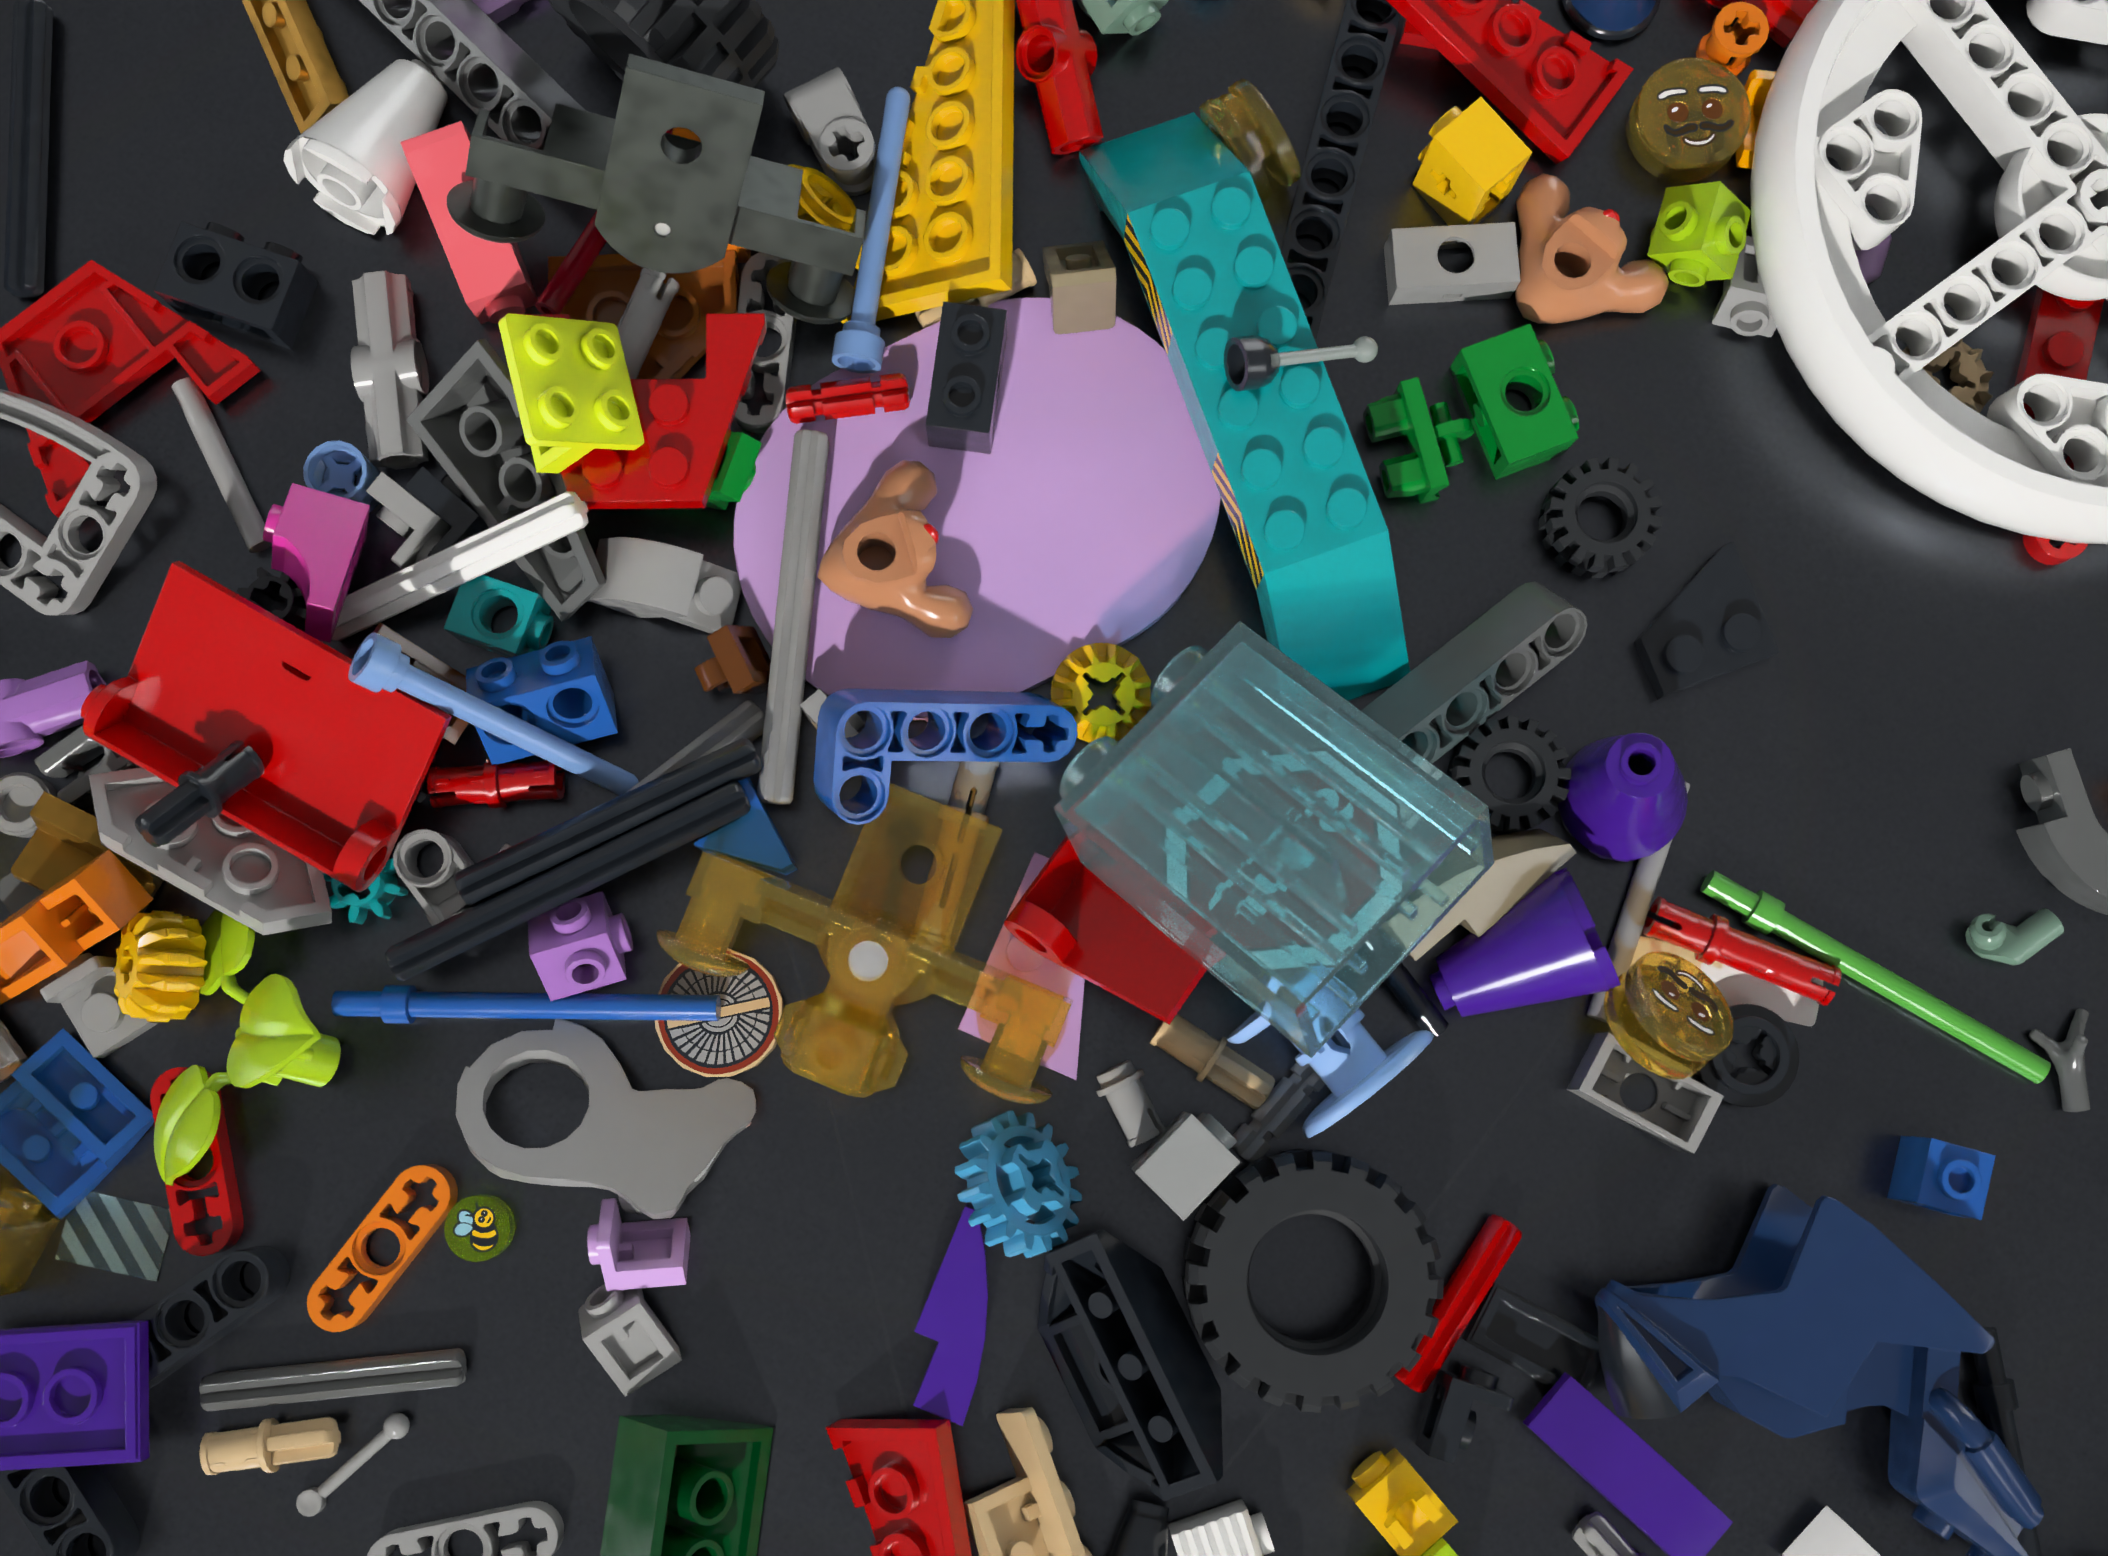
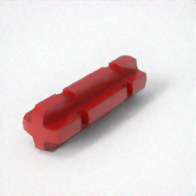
[785,373,910,424]

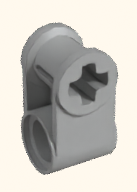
[783,67,877,196]
[393,829,475,926]

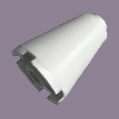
[283,59,448,235]

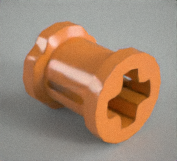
[1696,2,1769,81]

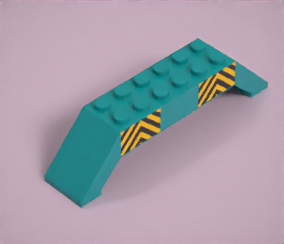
[1079,112,1410,722]

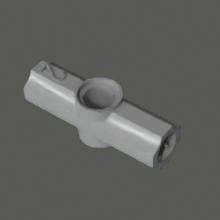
[351,271,429,470]

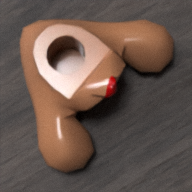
[1515,173,1669,324]
[817,460,973,638]

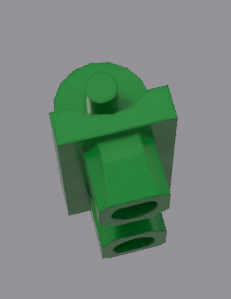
[1363,377,1474,504]

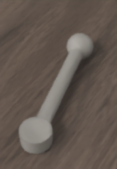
[296,1413,410,1517]

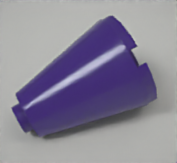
[1558,733,1688,862]
[1429,868,1621,1017]

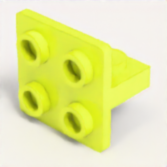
[498,313,644,473]

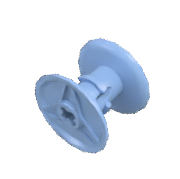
[1227,971,1434,1138]

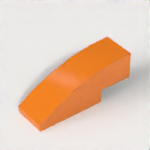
[0,849,154,1005]

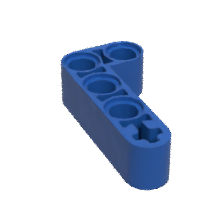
[813,688,1078,825]

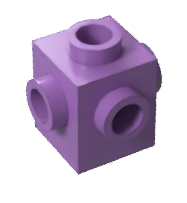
[528,891,633,1001]

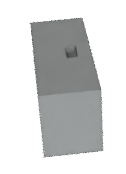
[1384,222,1521,305]
[1567,1032,1724,1154]

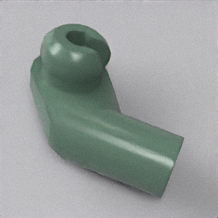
[1965,908,2064,966]

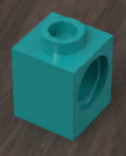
[443,575,554,658]

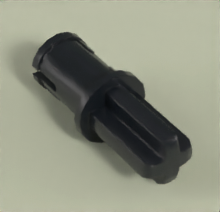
[135,741,265,847]

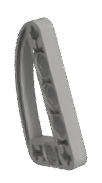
[0,389,157,616]

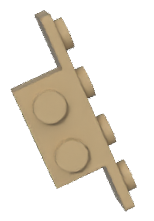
[963,1407,1092,1556]

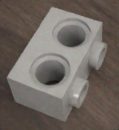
[1128,1111,1240,1221]

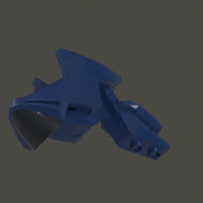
[1595,1183,2044,1556]

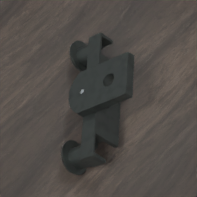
[446,54,866,324]

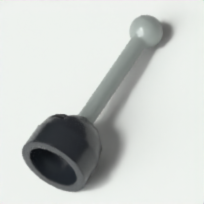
[1224,335,1378,391]

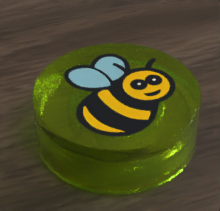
[444,1194,515,1262]

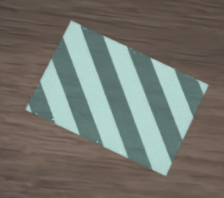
[55,1192,172,1282]

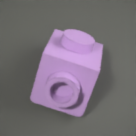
[587,1198,691,1291]

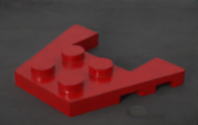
[0,260,261,518]
[523,313,767,509]

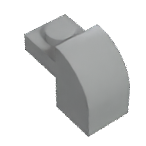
[588,537,741,634]

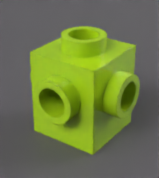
[1647,181,1751,287]

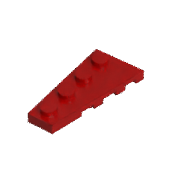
[1386,0,1634,164]
[826,1419,972,1556]

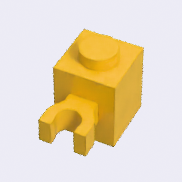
[1346,1447,1459,1556]

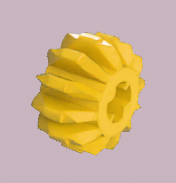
[113,910,208,1022]

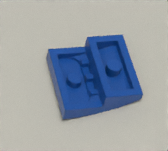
[0,1028,154,1220]

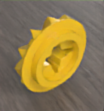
[788,164,857,232]
[1051,643,1151,744]

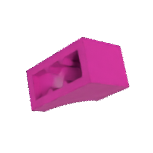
[263,483,370,643]

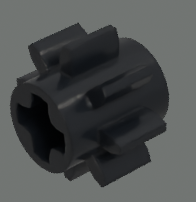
[237,567,306,631]

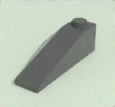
[406,338,606,622]

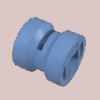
[303,440,381,513]

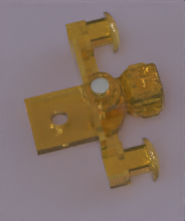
[657,782,1073,1104]

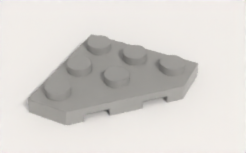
[89,767,332,935]

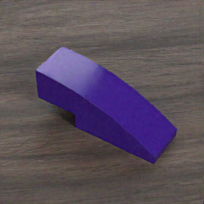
[913,1203,989,1426]
[1523,1372,1733,1556]

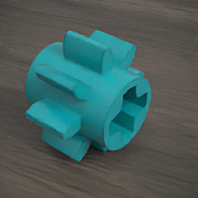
[323,859,409,924]

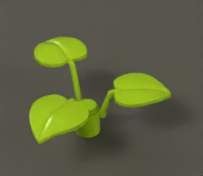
[154,909,341,1186]

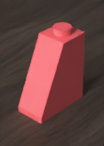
[400,121,538,324]

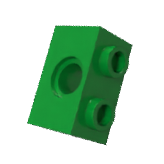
[1449,324,1579,480]

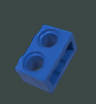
[466,636,618,765]

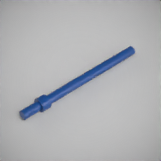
[331,985,721,1024]

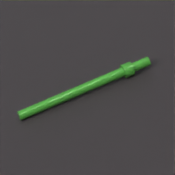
[1700,870,2051,1084]

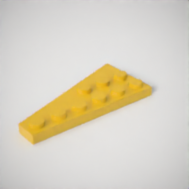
[841,0,1015,324]

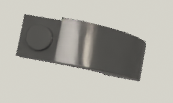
[2016,748,2108,915]

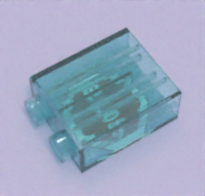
[1054,621,1494,1058]

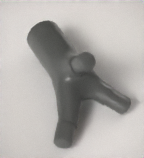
[2029,1008,2091,1112]

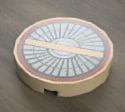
[655,949,784,1077]

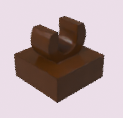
[694,625,771,694]

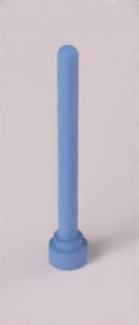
[831,87,910,374]
[348,632,639,796]

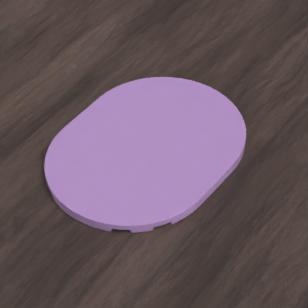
[734,298,1221,722]

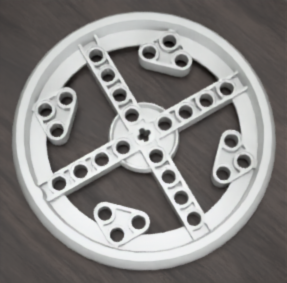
[1750,0,2108,544]

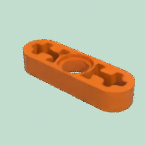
[307,1164,458,1332]

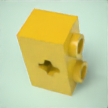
[1412,97,1532,226]

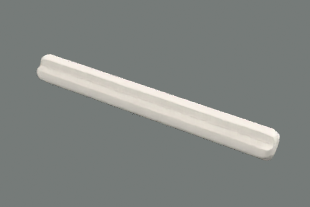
[332,491,589,641]

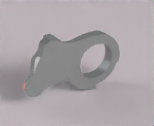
[456,1019,756,1219]

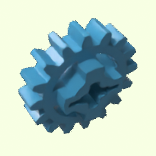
[955,1110,1082,1258]

